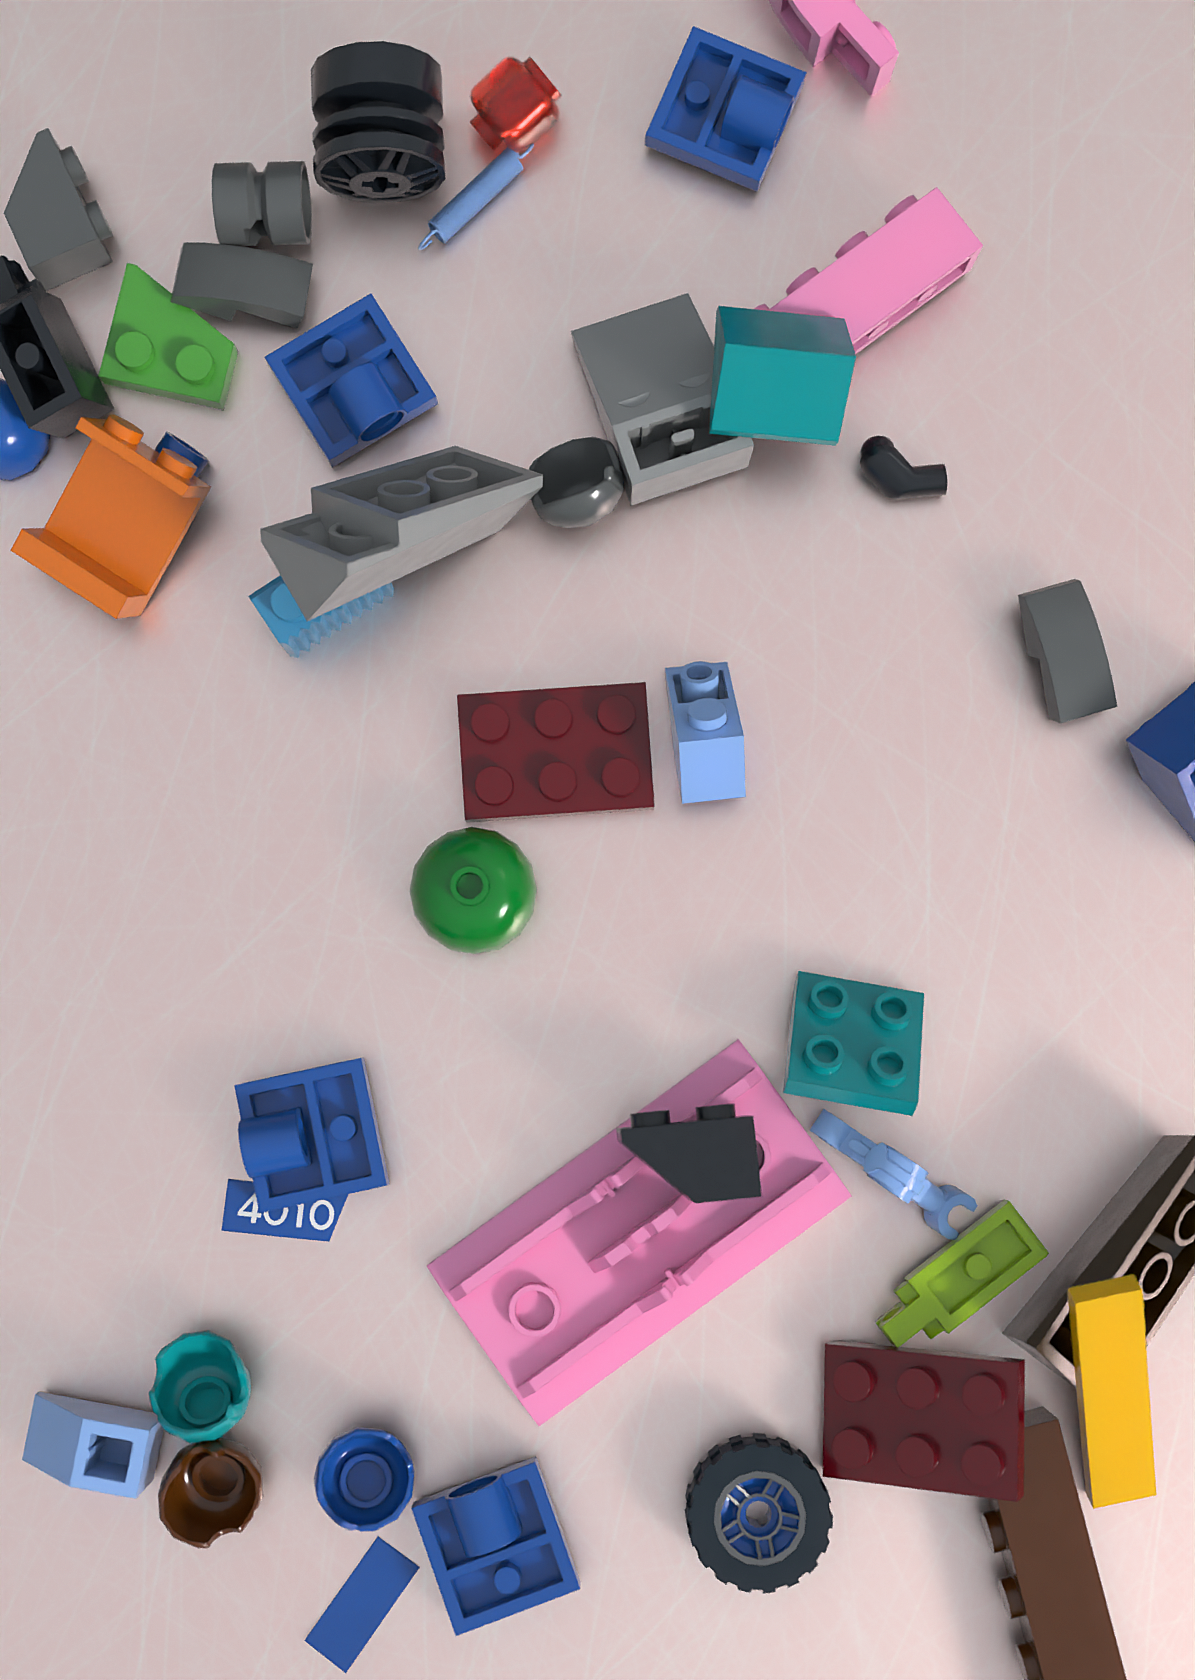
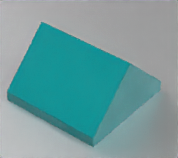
[709,306,856,446]

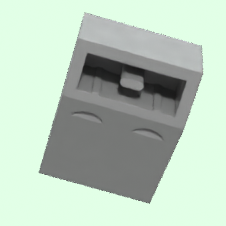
[571,293,754,506]

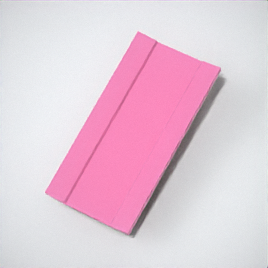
[427,1039,852,1426]

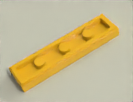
[1067,1274,1157,1509]

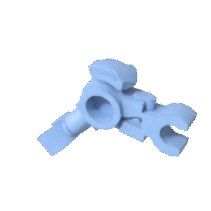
[810,1109,978,1240]

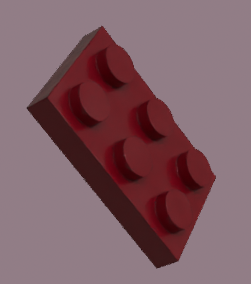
[457,682,655,823]
[822,1340,1025,1502]

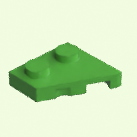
[98,263,238,410]

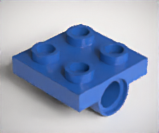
[645,26,807,191]
[265,293,438,468]
[234,1057,390,1213]
[411,1456,581,1636]

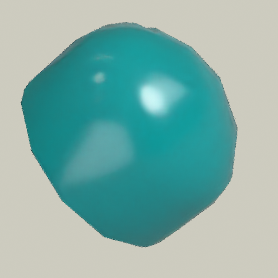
[148,1331,251,1443]

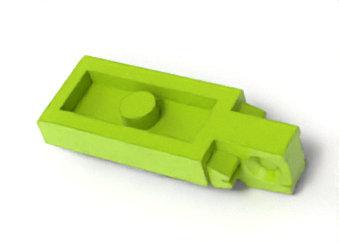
[875,1199,1049,1348]

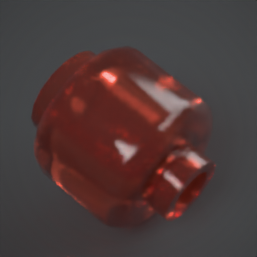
[469,56,562,153]

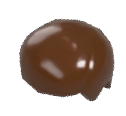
[158,1438,263,1548]

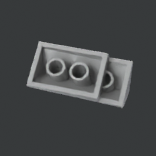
[260,446,543,621]

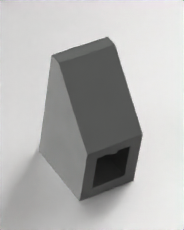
[4,128,113,291]

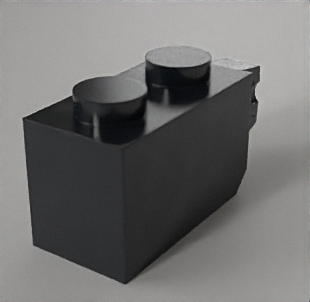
[0,255,114,438]

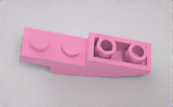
[769,0,899,97]

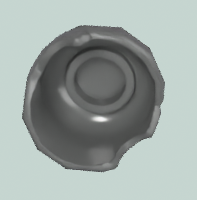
[529,437,624,528]

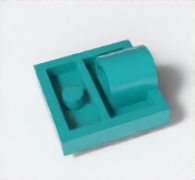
[783,971,924,1116]

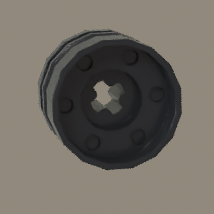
[311,41,445,203]

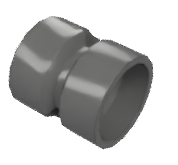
[212,161,312,246]

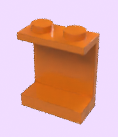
[10,414,211,619]

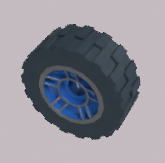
[685,1433,833,1594]

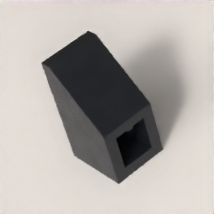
[616,1103,762,1204]

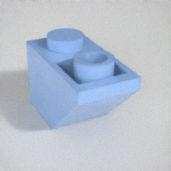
[665,661,746,804]
[22,1392,163,1499]

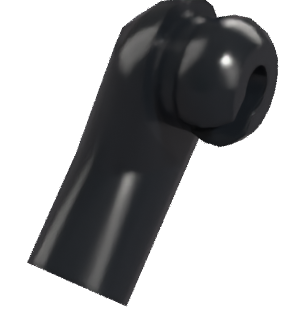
[860,435,948,500]

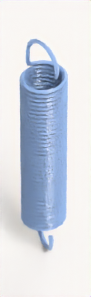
[418,142,534,250]

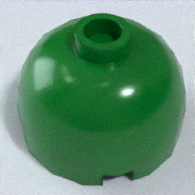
[409,827,537,954]

